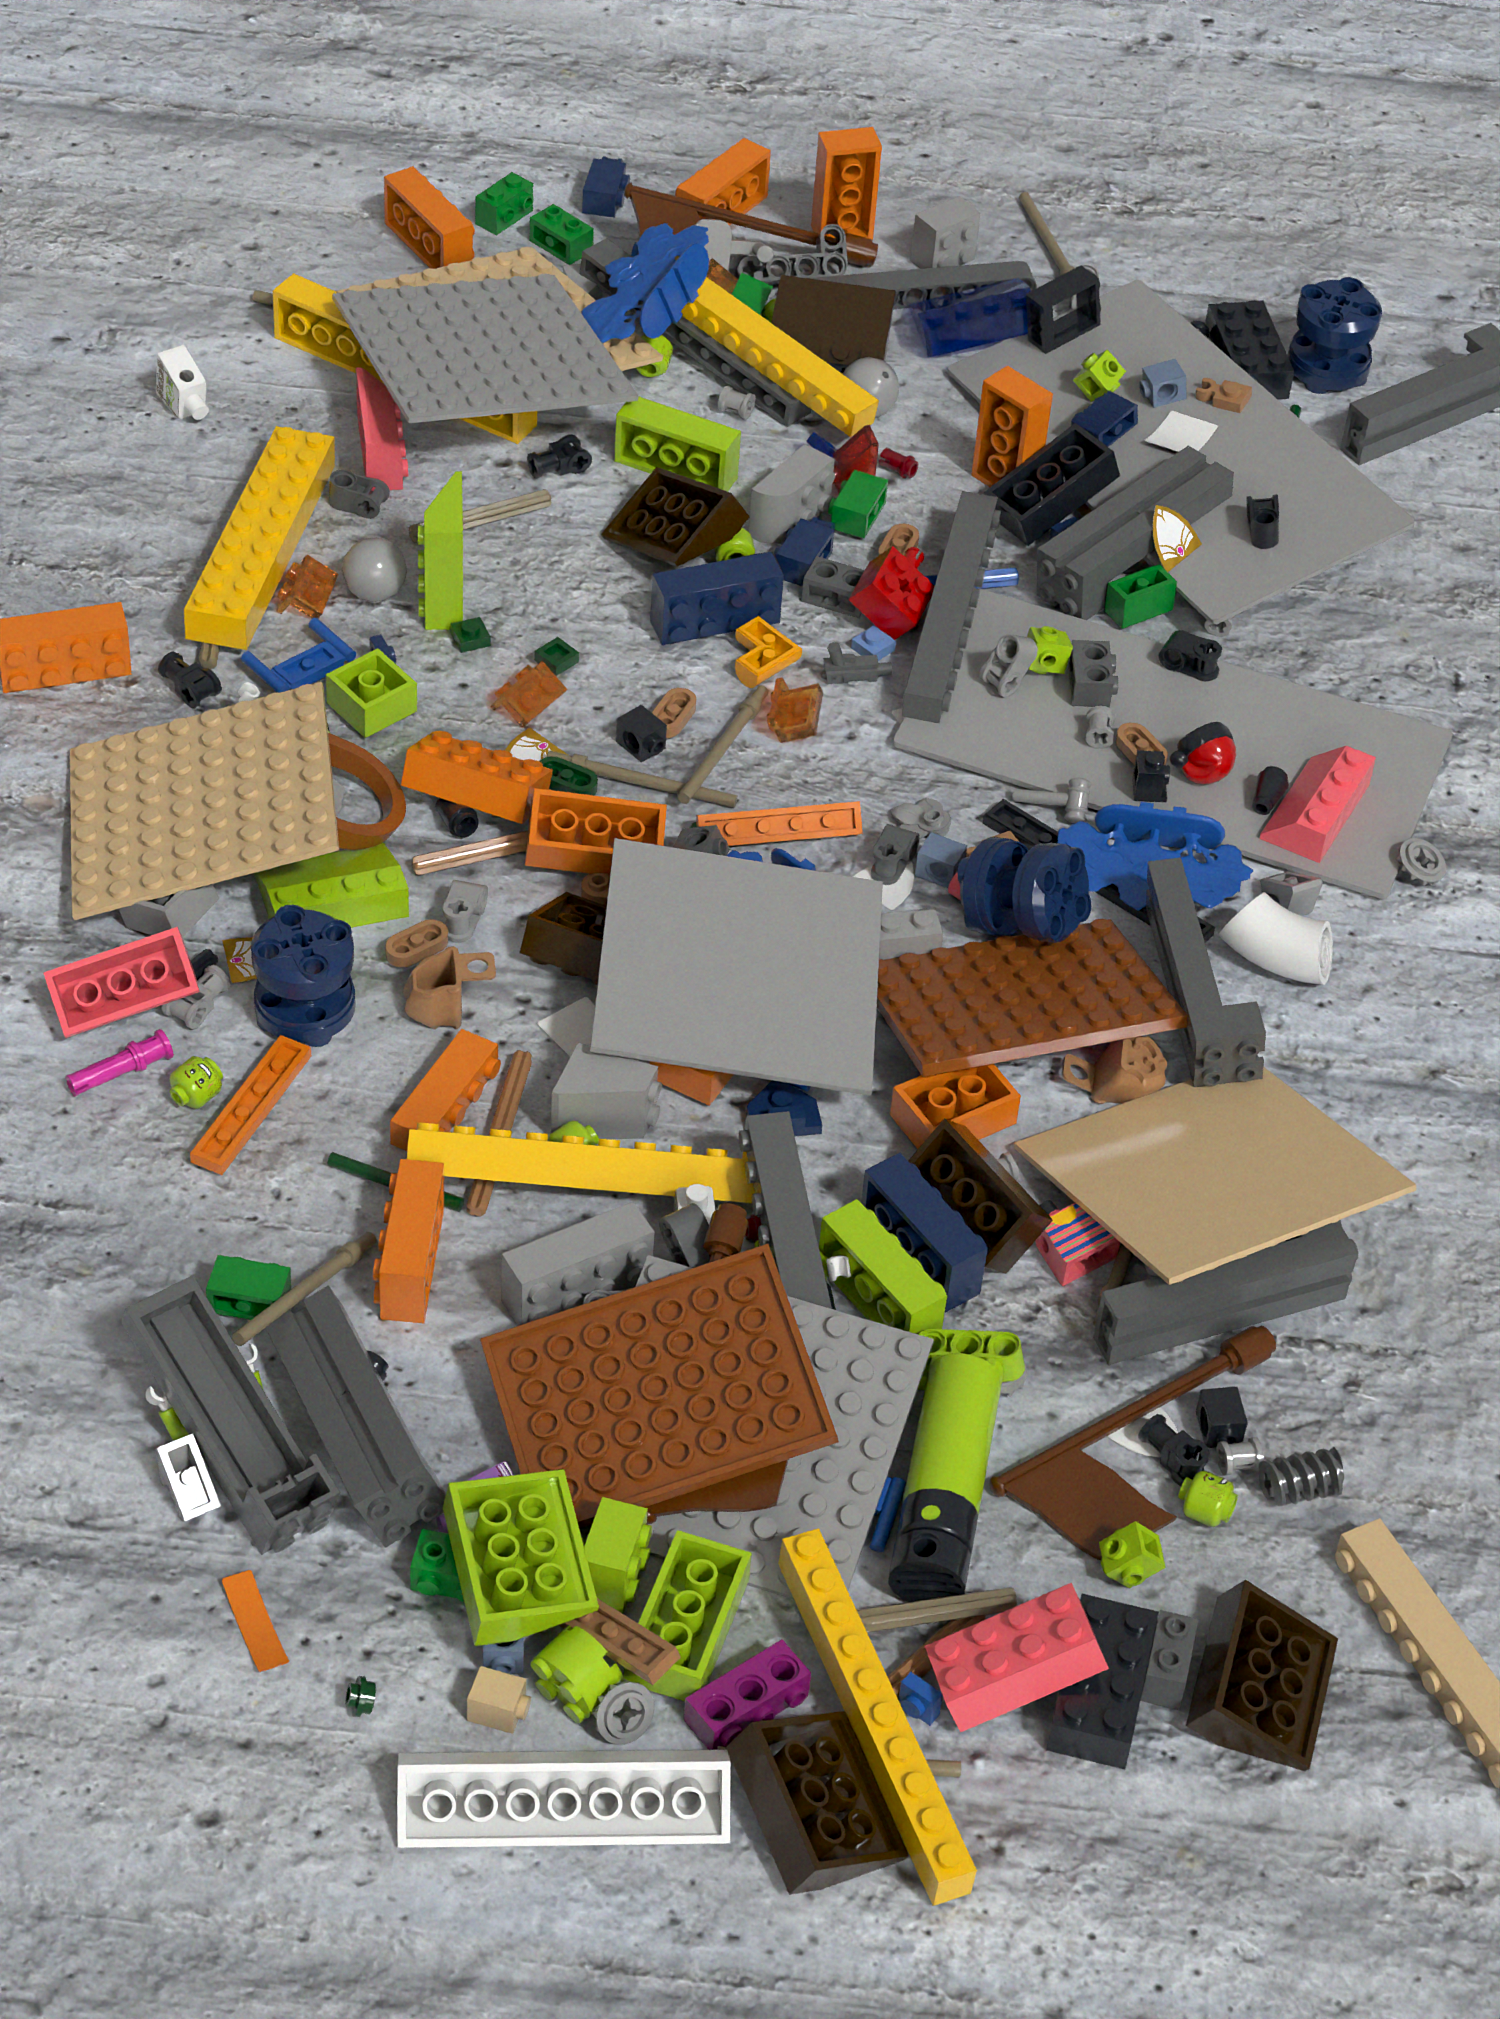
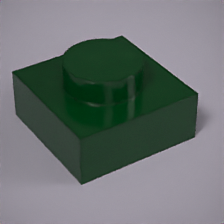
[450,617,491,653]
[534,637,579,676]

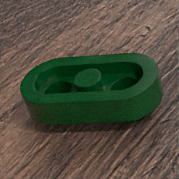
[539,756,598,796]

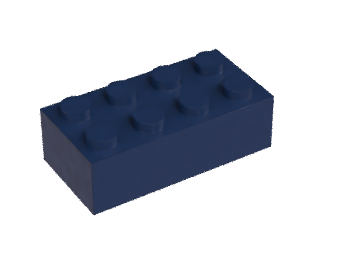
[650,552,784,645]
[861,1153,988,1313]

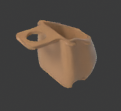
[403,946,496,1030]
[1062,1036,1167,1104]

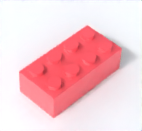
[925,1582,1109,1733]

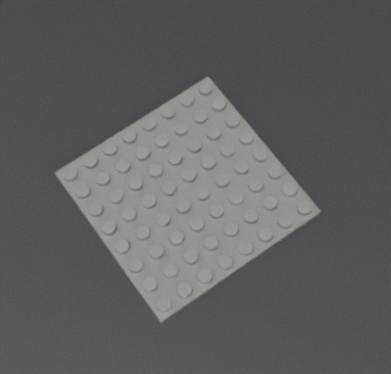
[332,274,638,423]
[590,838,883,1096]
[579,1255,934,1599]

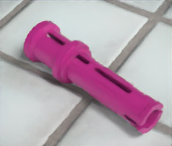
[65,1029,174,1096]

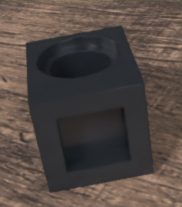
[616,705,667,763]
[1196,1386,1248,1448]

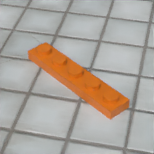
[696,801,863,846]
[190,1035,312,1175]

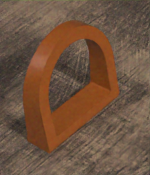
[328,733,406,850]

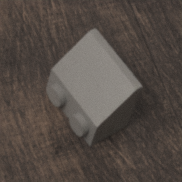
[879,909,943,960]

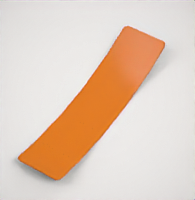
[222,1570,289,1672]

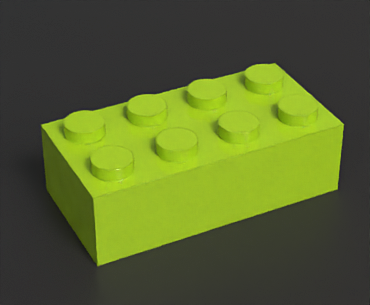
[615,396,741,491]
[819,1199,947,1334]
[623,1530,752,1702]

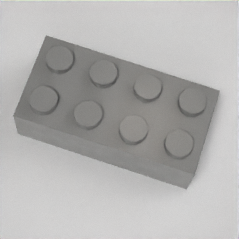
[501,1201,655,1326]

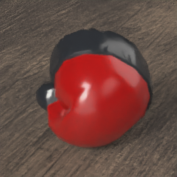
[1170,722,1237,784]

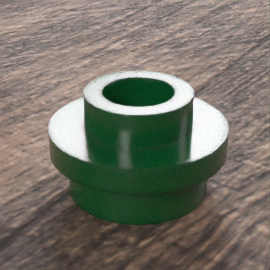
[345,1676,376,1717]

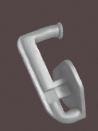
[679,219,774,278]

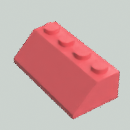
[356,367,408,491]
[1259,746,1376,863]
[43,927,200,1038]

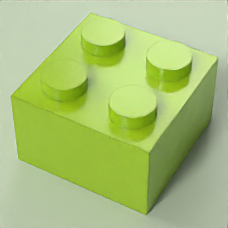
[326,648,417,738]
[584,1497,652,1614]

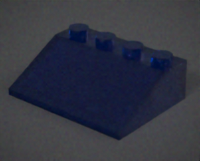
[909,278,1031,358]

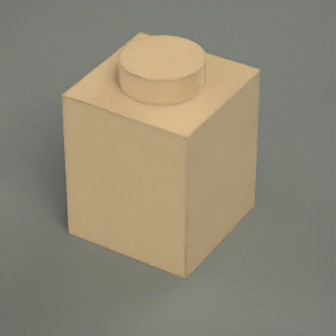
[467,1666,531,1734]

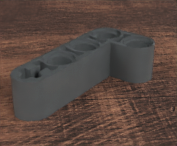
[734,224,848,287]
[659,1203,711,1268]

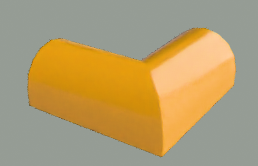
[735,616,802,688]

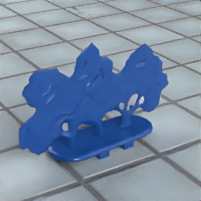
[581,223,709,344]
[1058,802,1253,911]

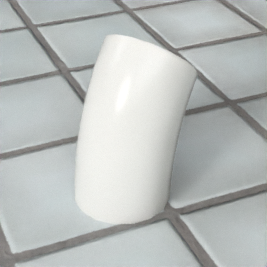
[1218,892,1333,985]

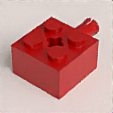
[848,546,935,640]

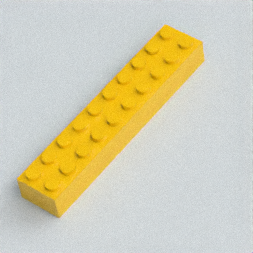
[273,273,538,444]
[184,426,335,650]

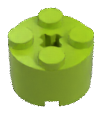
[530,1625,624,1724]

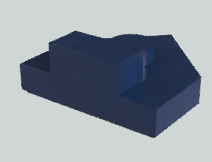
[746,1080,822,1136]

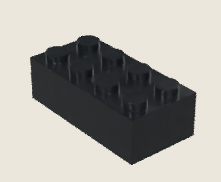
[1205,300,1294,400]
[983,423,1120,546]
[1046,1593,1159,1770]

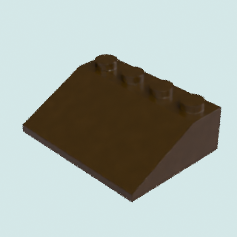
[772,275,896,366]
[601,467,750,567]
[520,892,606,985]
[1186,1580,1338,1771]
[726,1711,909,1895]

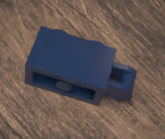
[582,156,630,218]
[774,516,835,587]

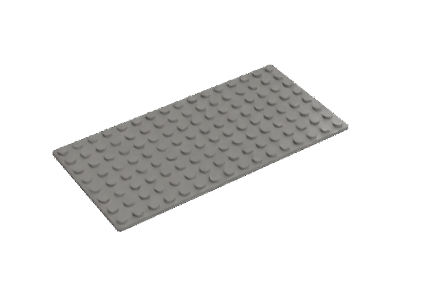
[948,280,1414,624]
[893,589,1453,899]

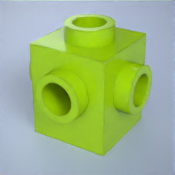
[1073,349,1126,402]
[1027,626,1073,674]
[1099,1521,1166,1588]

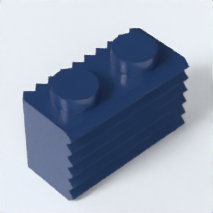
[1071,390,1138,447]

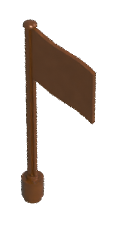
[624,182,878,283]
[644,1203,789,1524]
[989,1326,1276,1561]

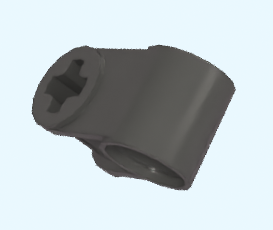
[329,470,390,519]
[871,824,920,885]

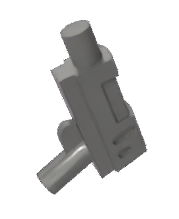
[820,642,892,684]

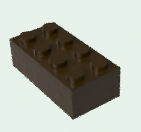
[908,1118,1053,1274]

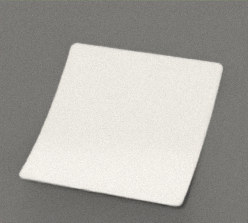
[1145,411,1218,452]

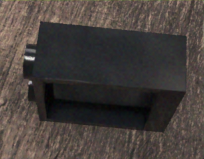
[1025,265,1101,354]

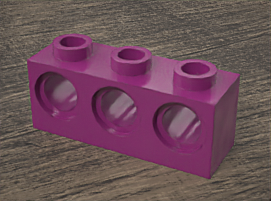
[684,1639,811,1750]

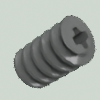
[1259,1447,1344,1507]

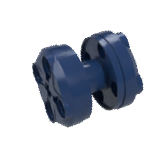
[1288,277,1382,394]
[957,837,1092,943]
[251,905,356,1047]

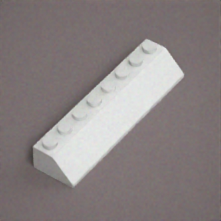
[398,1750,730,1848]

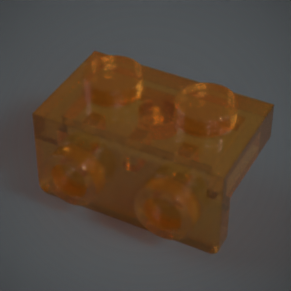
[276,554,339,619]
[490,661,568,728]
[767,677,823,743]

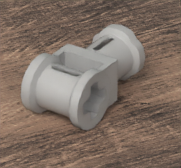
[162,965,231,1029]

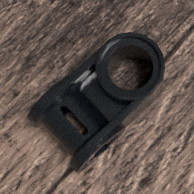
[1246,494,1279,549]
[1158,630,1222,681]

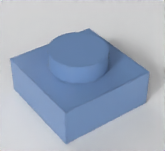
[851,625,896,661]

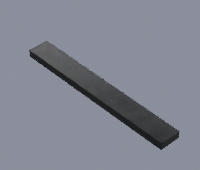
[982,799,1215,943]

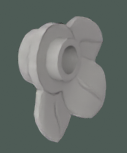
[891,798,951,839]

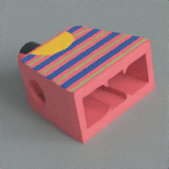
[1035,1200,1120,1286]

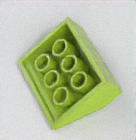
[418,471,463,630]
[254,843,409,928]
[443,1469,599,1646]

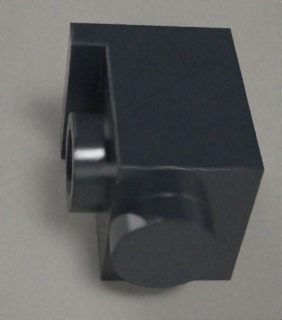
[1132,750,1170,802]

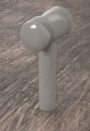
[1013,778,1091,823]

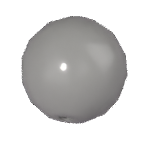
[842,357,899,417]
[342,537,407,602]

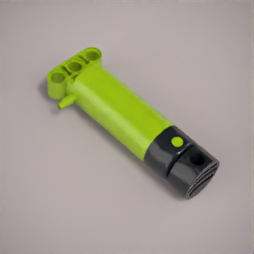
[888,1329,1025,1602]

